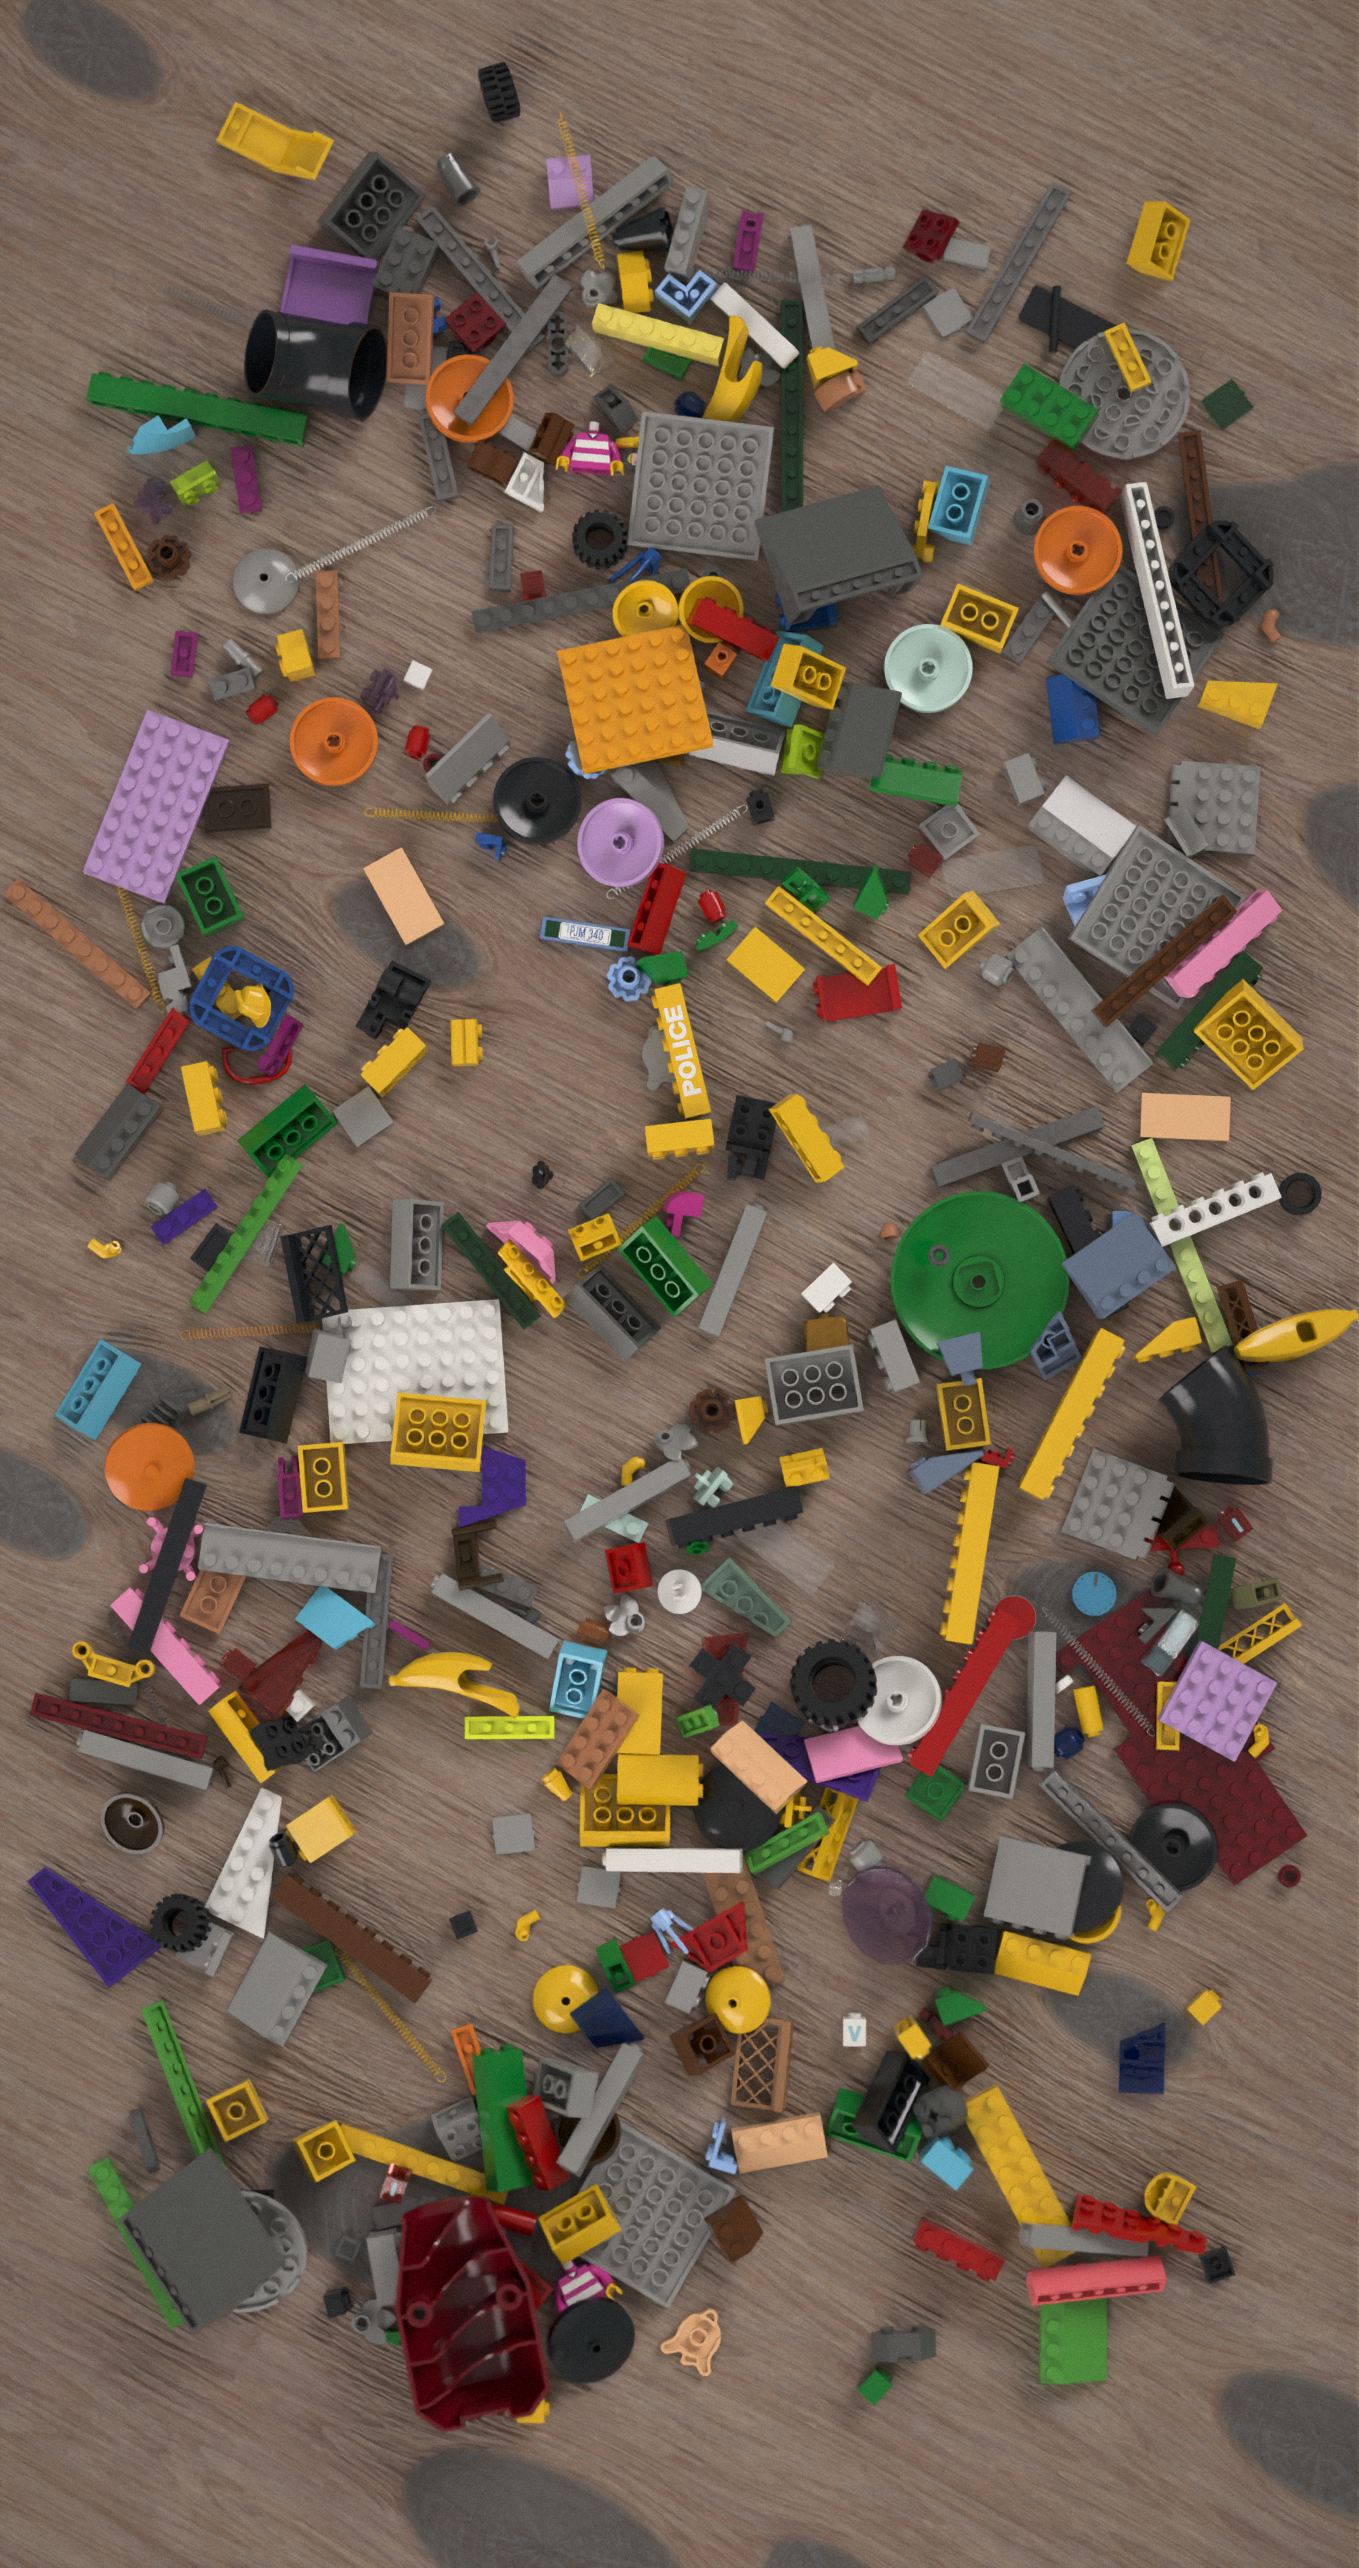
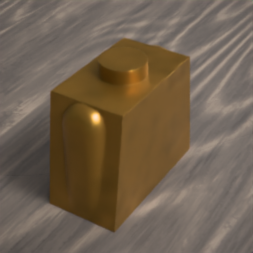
[803,1313,850,1352]

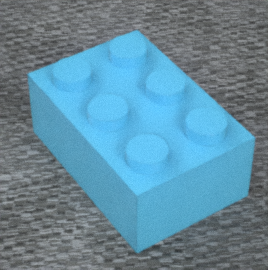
[917,2135,974,2191]

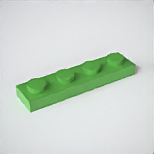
[744,1812,830,1875]

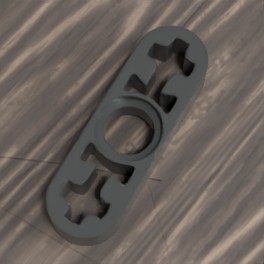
[548,311,568,377]
[129,2107,160,2174]

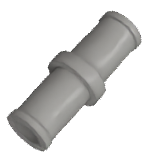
[222,639,263,679]

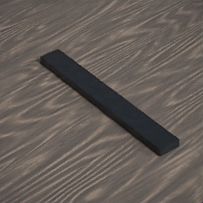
[127,1478,207,1655]

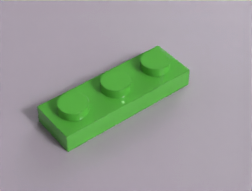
[675,1705,720,1739]

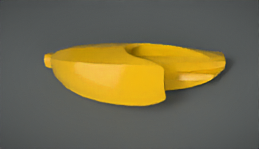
[702,315,763,422]
[1233,1309,1359,1362]
[389,1652,520,1718]

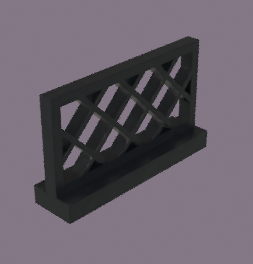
[280,1225,348,1324]

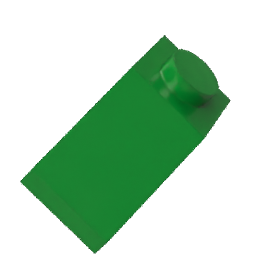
[853,864,889,920]
[634,951,688,986]
[322,1223,357,1275]
[595,1939,636,1993]

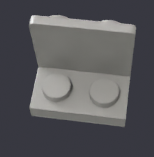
[176,1923,235,1977]
[431,2096,482,2162]

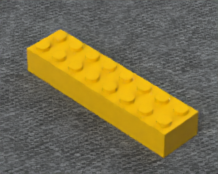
[1016,1328,1126,1500]
[940,1462,999,1645]
[964,2083,1077,2268]

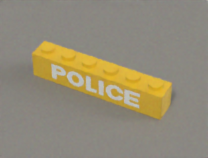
[651,983,711,1121]

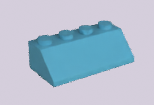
[745,631,824,727]
[55,1339,141,1440]

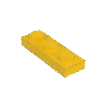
[1104,323,1152,393]
[192,957,243,1021]
[1156,1682,1180,1750]

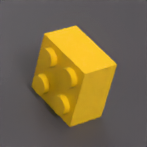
[206,2078,269,2142]

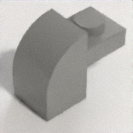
[1001,1156,1040,1203]

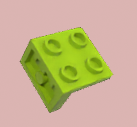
[170,460,222,506]

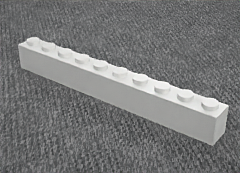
[1119,482,1194,699]

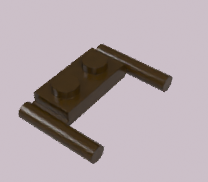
[452,1520,504,1591]

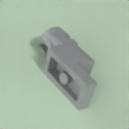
[158,944,193,1015]

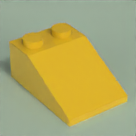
[918,890,1001,969]

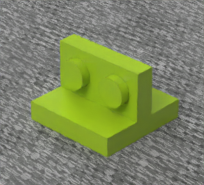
[781,725,825,778]

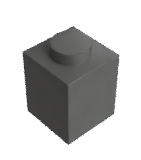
[928,1059,964,1091]

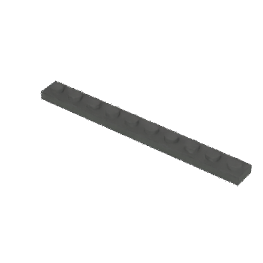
[471,569,690,633]

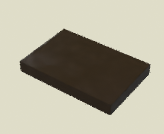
[204,784,272,833]

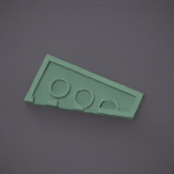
[701,1557,792,1637]

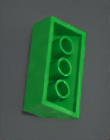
[869,754,962,806]
[237,1084,338,1178]
[824,2088,922,2163]

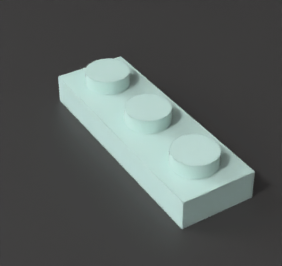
[580,1494,648,1543]

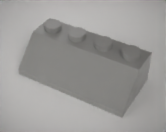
[688,711,786,776]
[390,1199,444,1291]

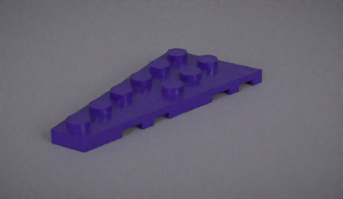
[758,1734,881,1802]
[27,1867,162,1988]

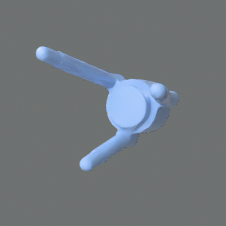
[650,1907,693,1954]

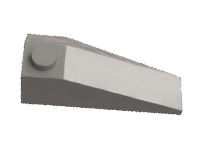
[611,760,689,843]

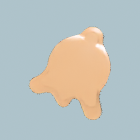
[660,2308,721,2376]

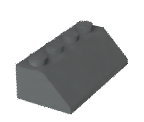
[75,1083,163,1181]
[564,1265,661,1362]

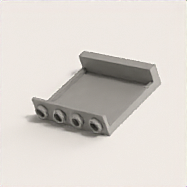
[984,1836,1091,1940]

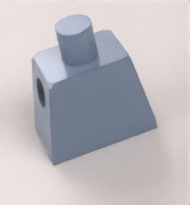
[937,1332,983,1387]

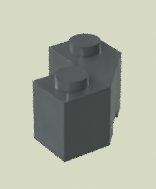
[871,2324,937,2363]

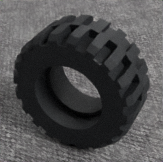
[790,1639,877,1729]

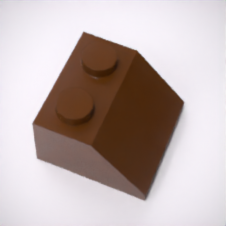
[669,2013,736,2076]
[704,2194,764,2264]

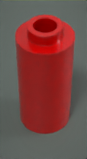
[492,2203,537,2236]

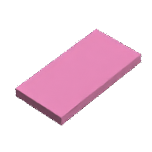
[804,1726,903,1783]

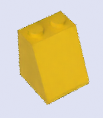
[285,1795,357,1863]

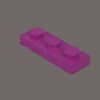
[230,445,262,514]

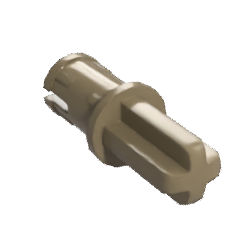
[187,1387,232,1417]

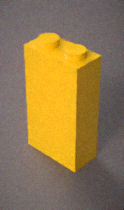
[616,1667,663,1755]
[617,1754,703,1806]

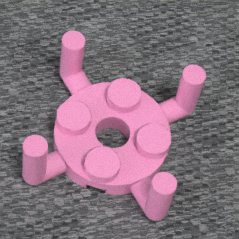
[139,1517,204,1581]

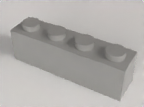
[665,187,711,282]

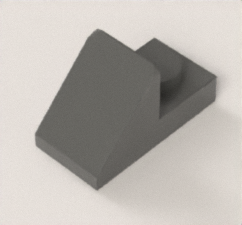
[1137,1608,1177,1644]

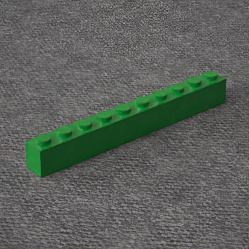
[86,372,309,447]

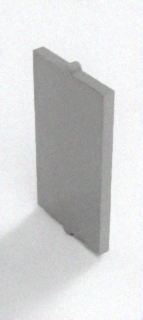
[404,346,448,412]

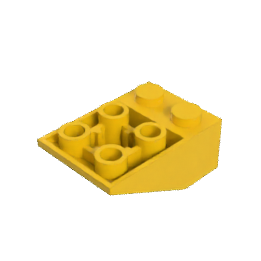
[1131,1317,1202,1363]

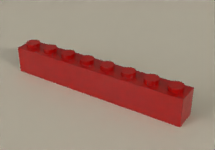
[907,1608,1022,1777]

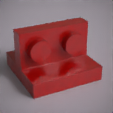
[605,1542,653,1594]

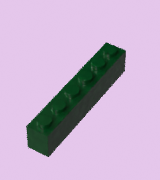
[1155,951,1263,1071]

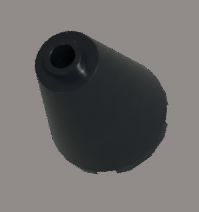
[612,207,673,252]

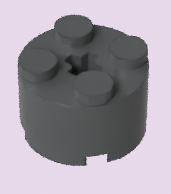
[913,2085,968,2138]

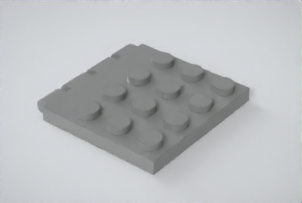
[1166,761,1260,855]
[1061,1448,1175,1560]

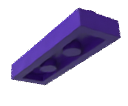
[151,1189,218,1245]

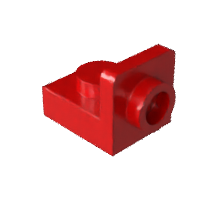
[979,1447,1015,1470]

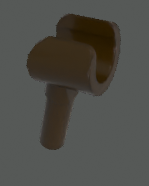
[214,1756,231,1788]

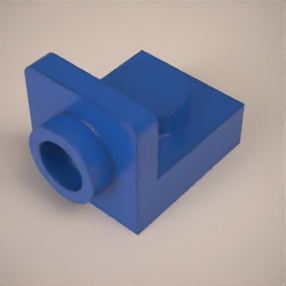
[475,832,507,861]

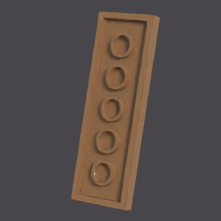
[702,1854,785,1986]

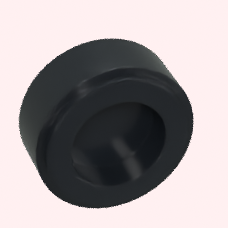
[1154,506,1175,530]

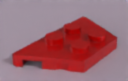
[670,1901,748,1973]

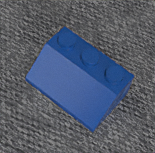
[1046,674,1100,744]

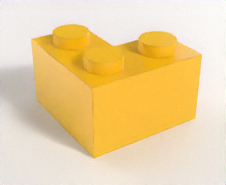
[617,251,654,313]
[275,629,316,682]

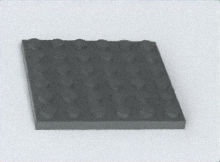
[1046,564,1224,737]

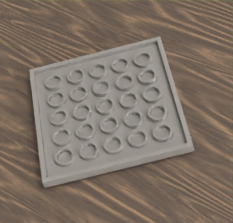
[627,411,774,561]
[1068,825,1247,1009]
[577,2121,736,2308]

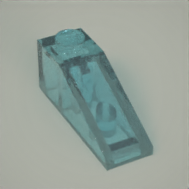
[1141,1610,1200,1677]

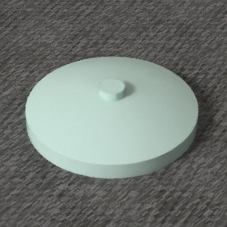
[884,624,973,713]

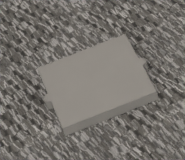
[923,287,973,338]
[492,1813,535,1855]
[577,1866,621,1909]

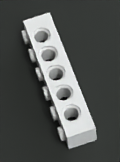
[1146,1172,1282,1247]

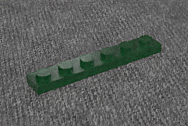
[442,1211,541,1330]

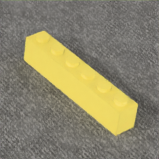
[592,303,726,367]

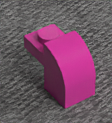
[662,1191,704,1237]

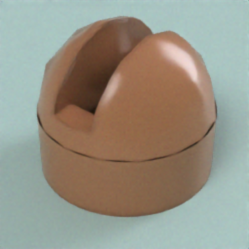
[881,1223,899,1240]

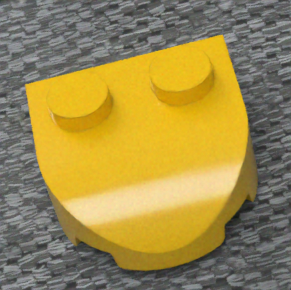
[1144,2172,1196,2224]

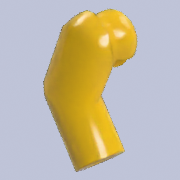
[616,432,640,449]
[87,1238,121,1259]
[621,1457,645,1486]
[1247,1724,1269,1758]
[1146,1898,1165,1932]
[515,1909,541,1942]

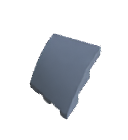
[1030,1311,1083,1381]

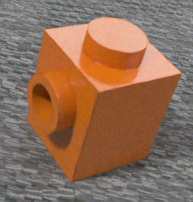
[704,642,737,680]

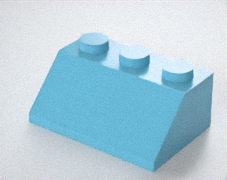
[928,466,990,546]

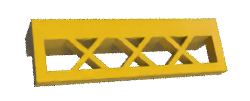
[1219,1603,1302,1664]
[797,1787,858,1881]

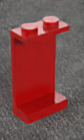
[812,964,902,1022]

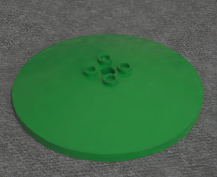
[890,1191,1069,1370]

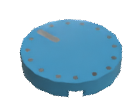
[1072,1572,1117,1616]

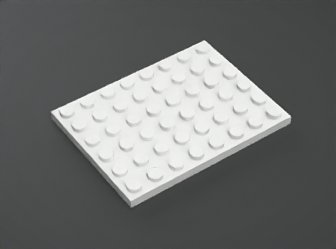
[322,1299,509,1444]

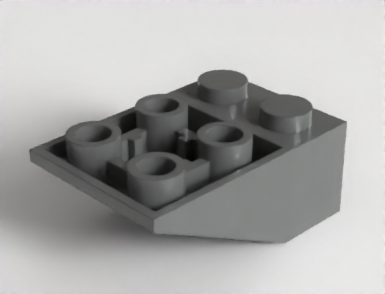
[298,1696,373,1772]

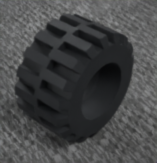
[478,62,521,124]
[572,509,627,570]
[149,1894,212,1953]

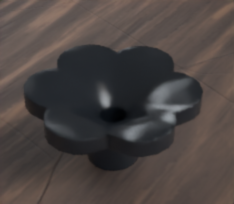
[532,1161,553,1189]

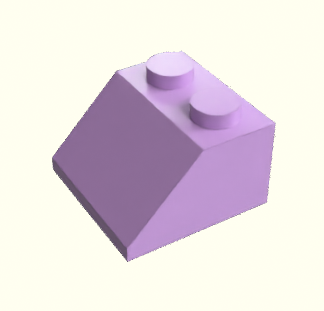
[546,155,594,210]

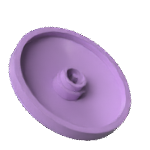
[577,798,664,887]

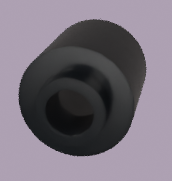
[269,1832,298,1867]

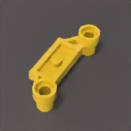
[912,480,941,563]
[72,1641,156,1688]

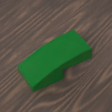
[782,866,830,914]

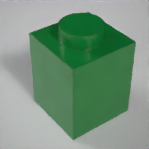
[857,2366,892,2406]

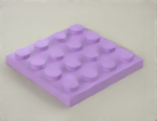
[1157,1640,1277,1762]

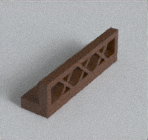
[1216,1280,1269,1372]

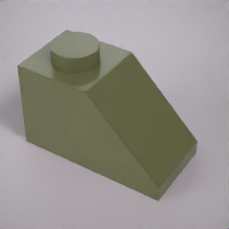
[1230,1578,1282,1610]

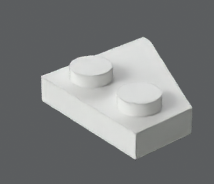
[504,452,544,512]

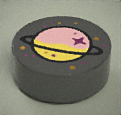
[623,448,638,472]

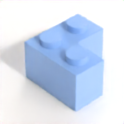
[655,270,717,325]

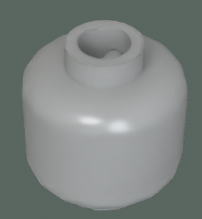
[980,953,1015,986]
[146,1181,179,1215]
[850,1840,883,1874]

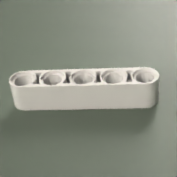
[709,282,799,369]

